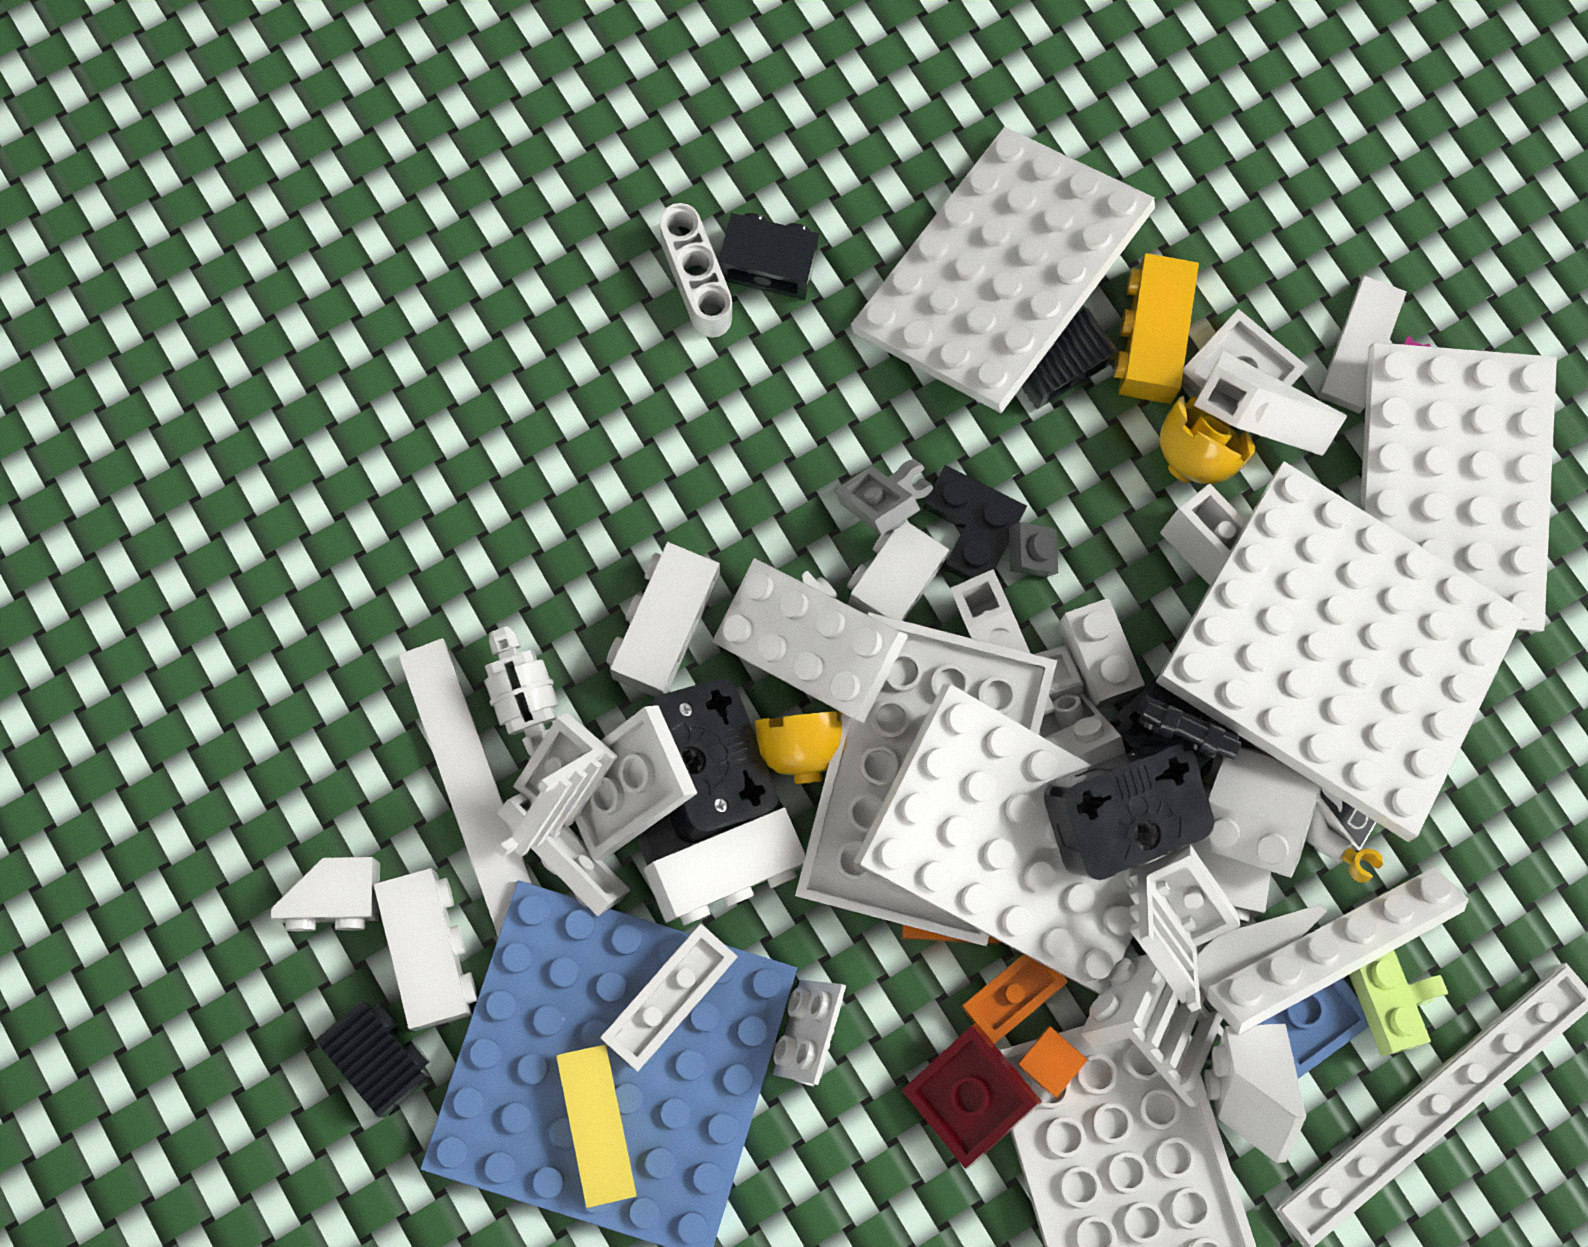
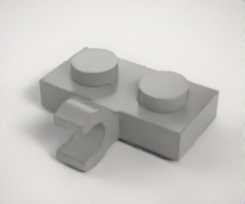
[834,459,933,535]

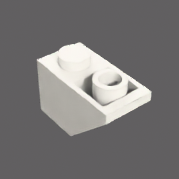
[271,857,380,932]

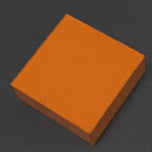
[1016,1026,1088,1098]

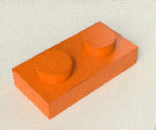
[961,954,1068,1044]

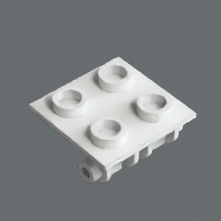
[773,980,846,1087]

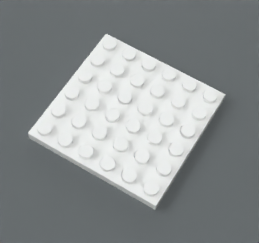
[1156,462,1525,842]

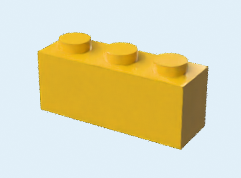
[1113,253,1199,404]

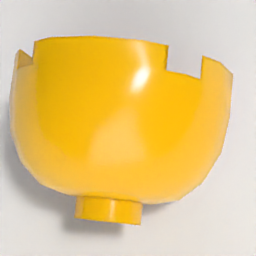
[1159,396,1255,484]
[755,711,847,784]

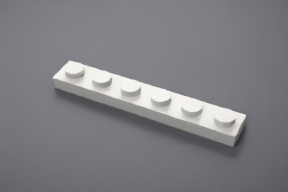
[1206,867,1469,1035]

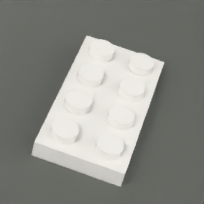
[712,558,908,723]

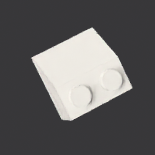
[1195,745,1321,878]
[1204,1024,1306,1163]

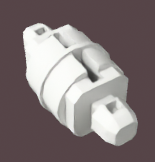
[484,626,559,757]

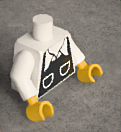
[1306,787,1384,883]

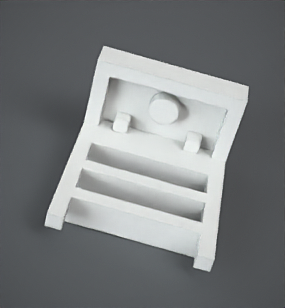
[496,712,617,857]
[1129,844,1240,1012]
[1081,954,1224,1107]

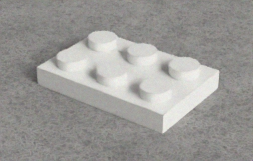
[575,705,697,861]

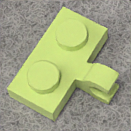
[1349,950,1448,1057]

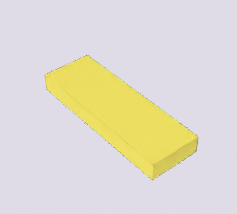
[556,1044,637,1208]

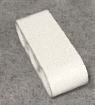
[660,203,732,338]

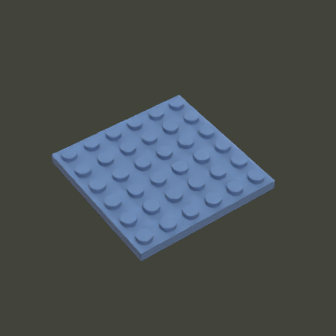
[420,880,798,1247]

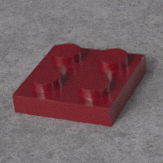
[902,1024,1042,1169]

